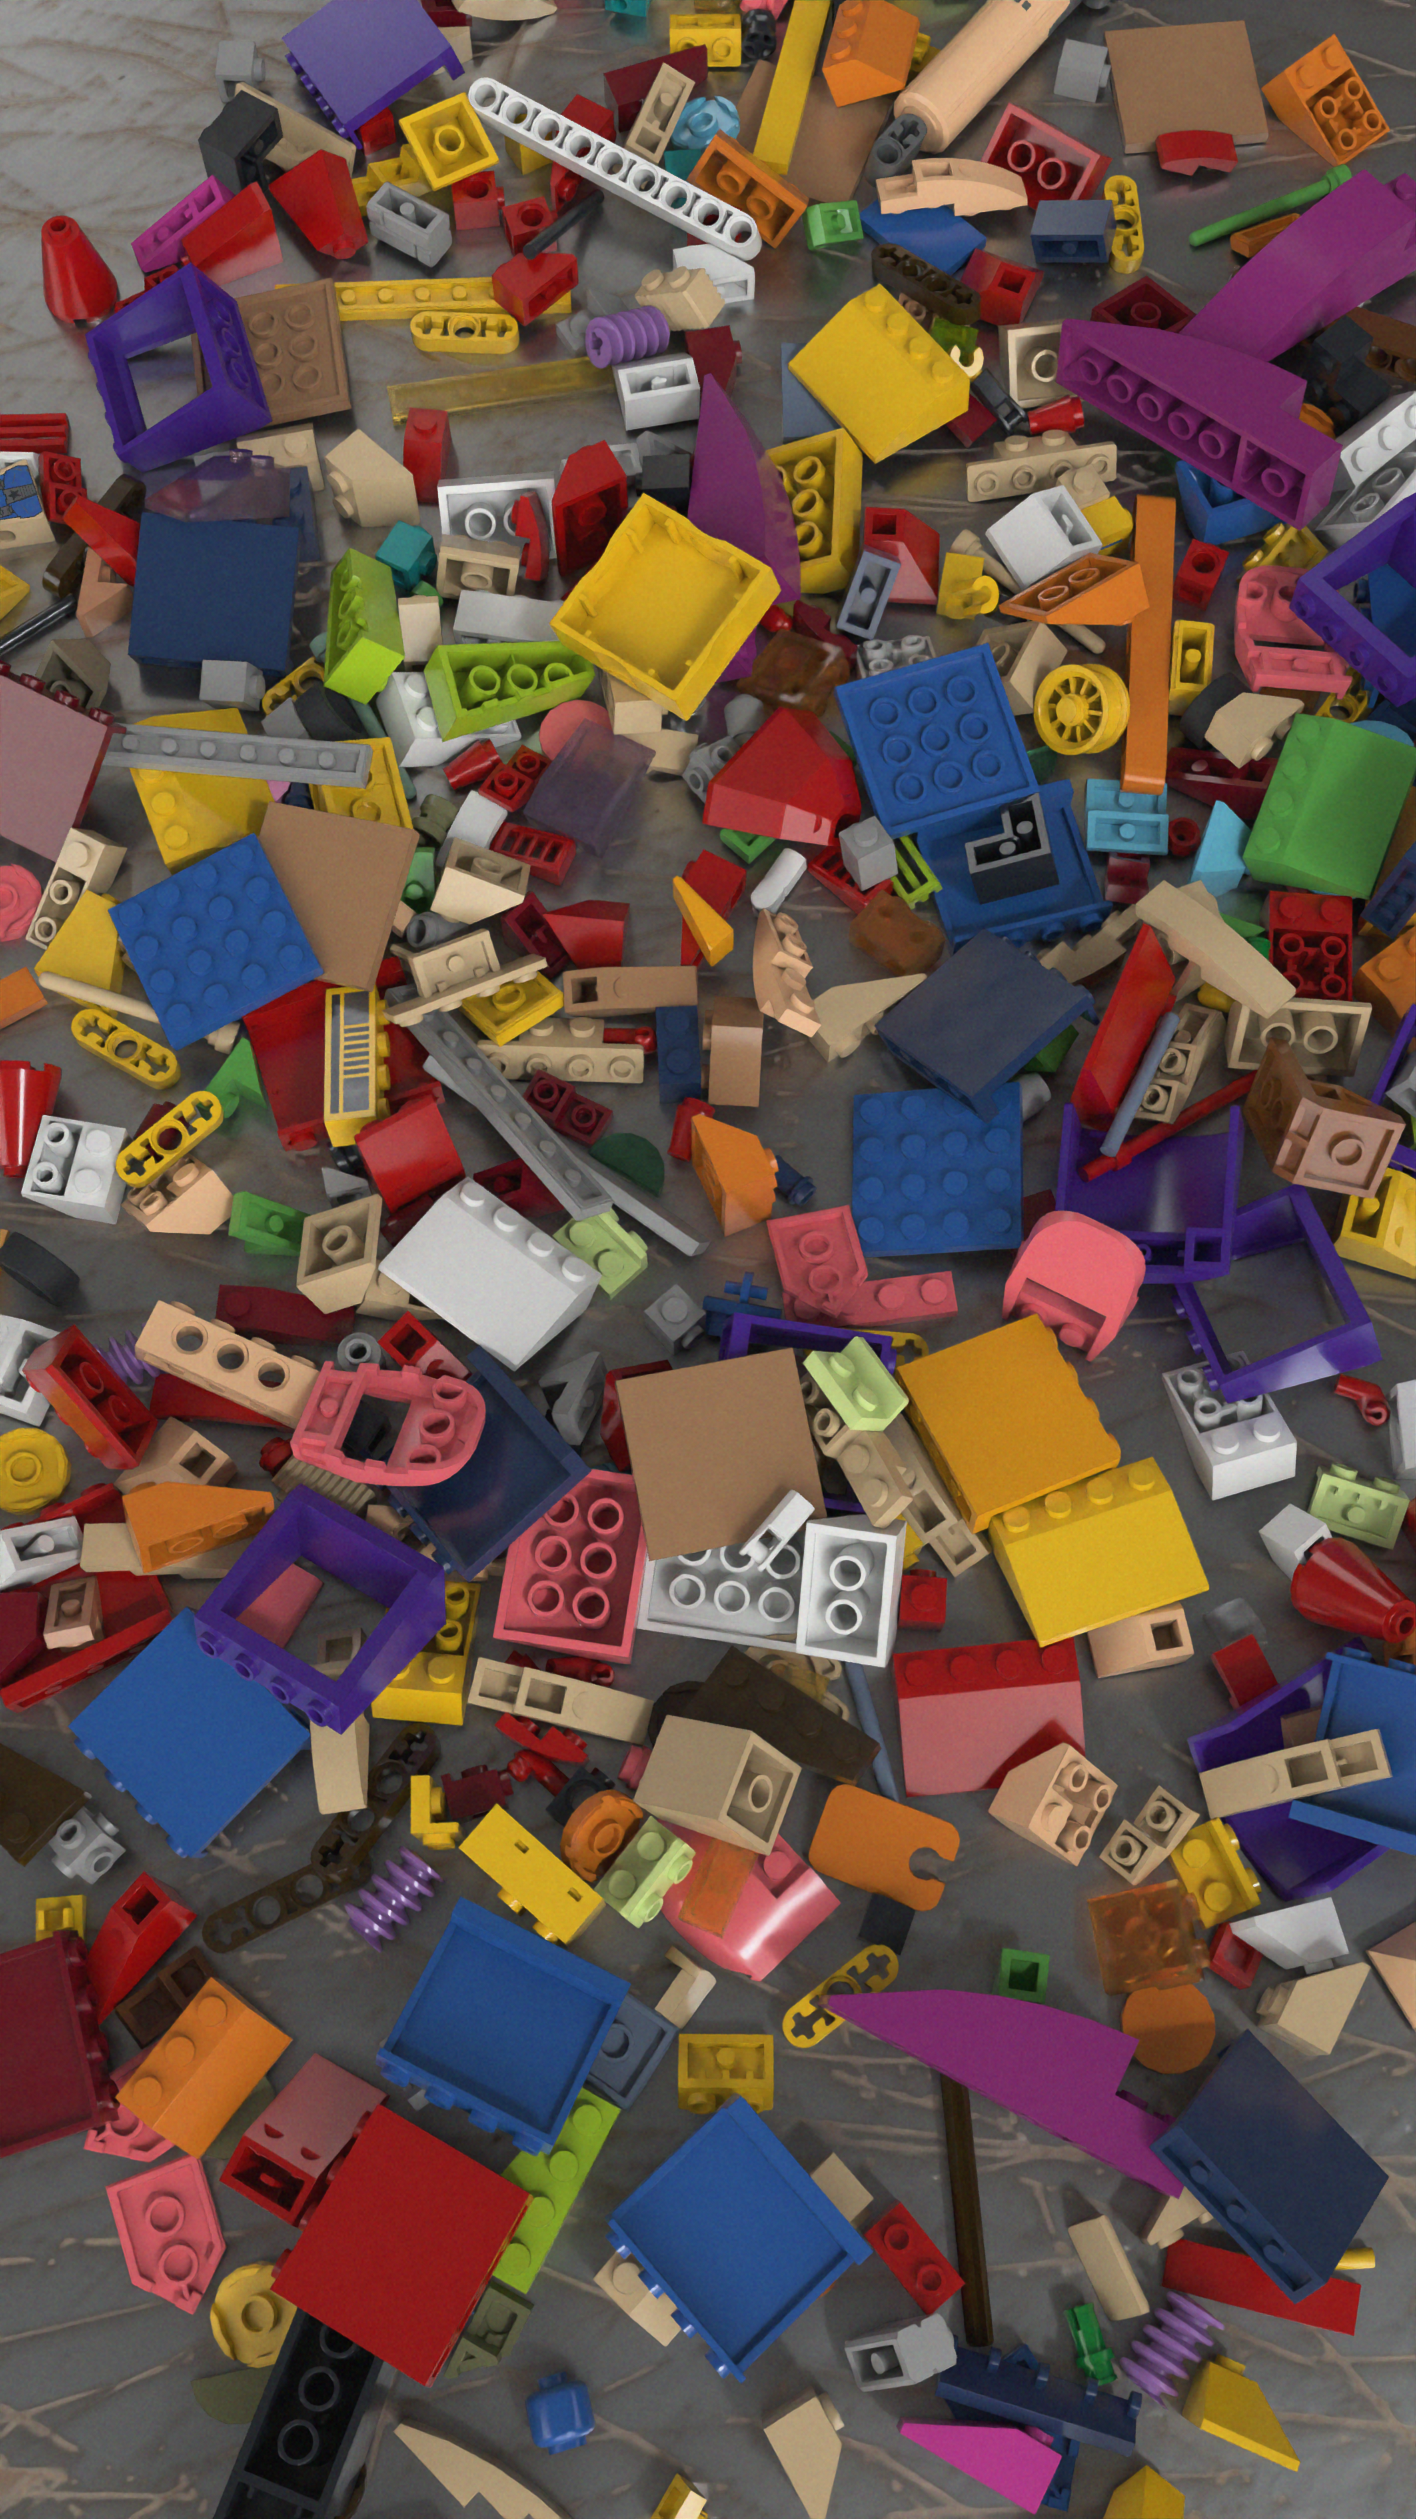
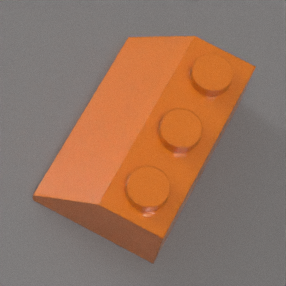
[822,0,920,108]
[686,128,809,249]
[691,1114,779,1237]
[115,1977,293,2160]

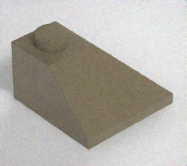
[35,638,111,710]

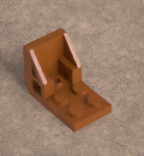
[1242,1037,1406,1199]

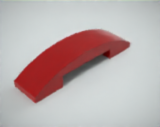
[149,1373,296,1434]
[1160,2238,1361,2336]

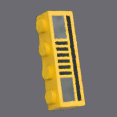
[324,984,391,1147]

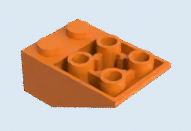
[1261,33,1390,167]

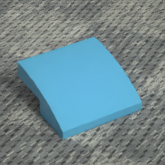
[1084,778,1169,855]

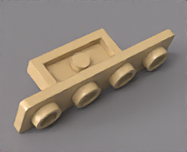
[235,82,356,178]
[965,430,1117,502]
[383,929,548,1027]
[477,1017,644,1083]

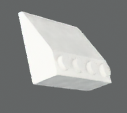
[378,1177,602,1371]
[637,1512,834,1652]

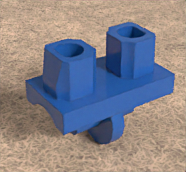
[702,1271,783,1337]

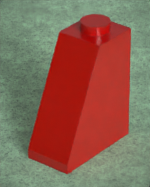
[269,149,369,259]
[180,182,283,286]

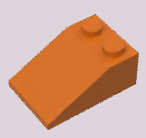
[999,553,1150,626]
[1352,926,1416,1054]
[122,1481,274,1574]

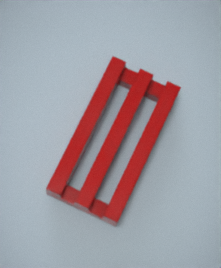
[0,413,69,454]

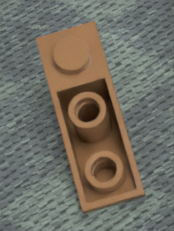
[563,966,699,1019]

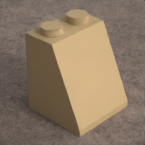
[633,1715,802,1856]

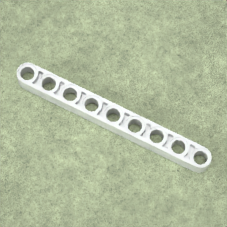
[468,77,762,261]

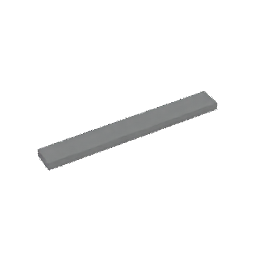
[102,723,373,789]
[384,983,614,1221]
[422,1055,711,1256]

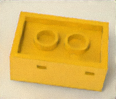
[308,737,417,847]
[458,1804,606,1948]

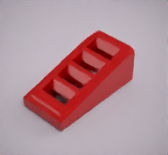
[489,821,576,886]
[806,846,894,920]

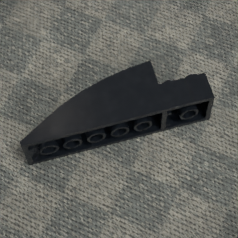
[213,2307,396,2519]

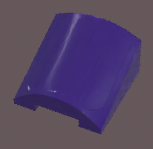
[1055,1102,1245,1284]
[1187,1636,1391,1902]

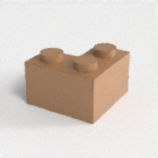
[701,996,764,1107]

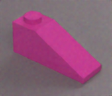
[131,174,236,273]
[896,2417,1062,2515]

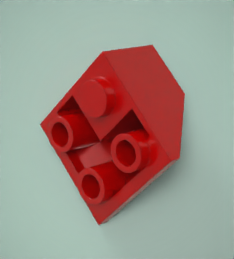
[960,248,1045,326]
[862,507,940,605]

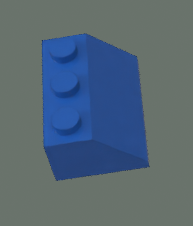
[1175,460,1287,545]

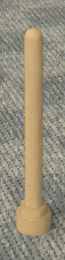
[949,529,1106,654]
[38,971,240,1055]

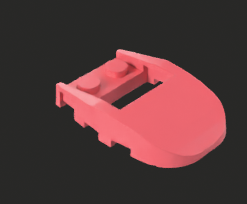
[1234,565,1352,699]
[1001,1211,1146,1362]
[290,1361,486,1486]

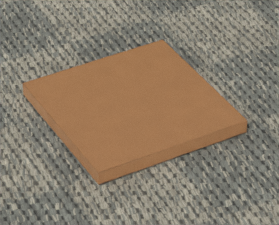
[1103,20,1269,154]
[736,59,893,207]
[191,278,352,427]
[258,801,420,992]
[615,1347,827,1561]

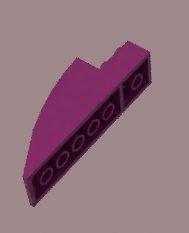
[1178,169,1416,362]
[1056,318,1343,531]
[687,373,801,684]
[817,1989,1184,2199]

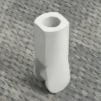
[751,848,807,919]
[739,1489,815,1572]

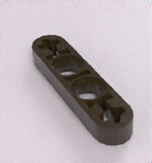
[871,243,981,325]
[42,474,147,599]
[310,1723,441,1883]
[202,1846,375,1954]

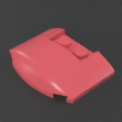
[657,1819,841,1982]

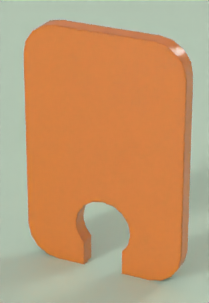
[808,1783,960,1911]

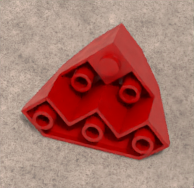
[702,707,862,847]

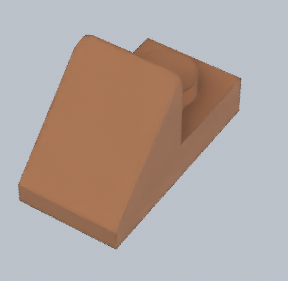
[76,548,133,637]
[43,1576,106,1652]

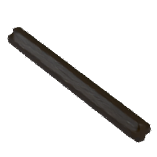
[940,2073,994,2347]

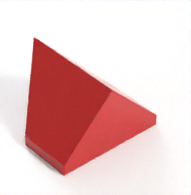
[542,899,630,970]

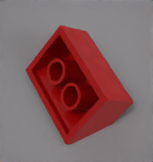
[980,102,1113,211]
[551,440,628,577]
[22,1324,159,1470]

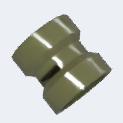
[412,794,459,851]

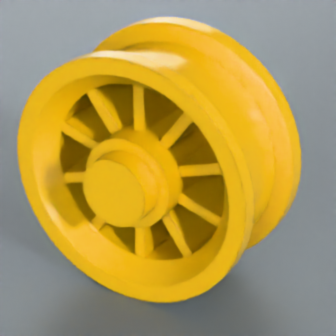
[1034,664,1130,755]

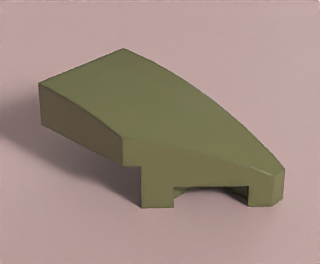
[443,2281,534,2379]

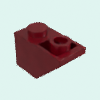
[0,1592,49,1690]

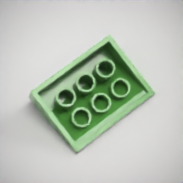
[1243,713,1416,900]

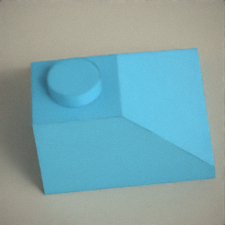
[1186,800,1252,897]

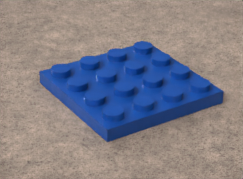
[833,643,1040,839]
[108,833,325,1051]
[852,1082,1024,1258]

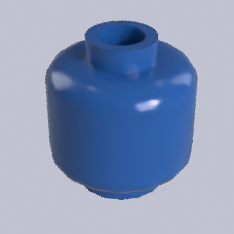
[525,2371,595,2455]

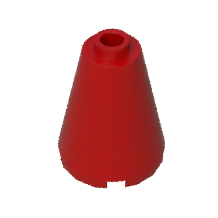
[41,215,118,324]
[0,1060,62,1178]
[1290,1537,1416,1643]

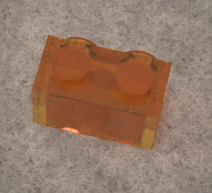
[848,889,946,978]

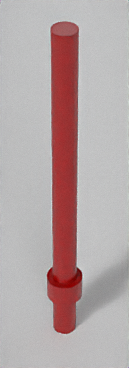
[1078,1070,1258,1183]

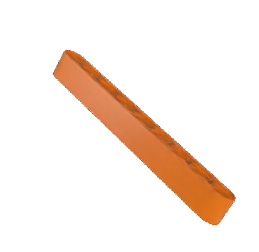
[1120,494,1176,796]

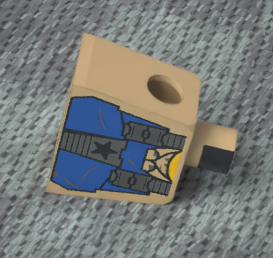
[0,459,55,550]

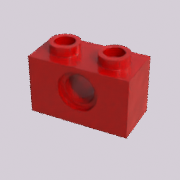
[860,2199,965,2315]

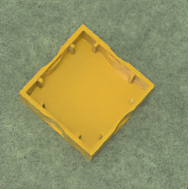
[549,493,781,721]

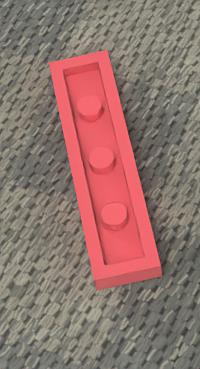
[781,1271,958,1329]

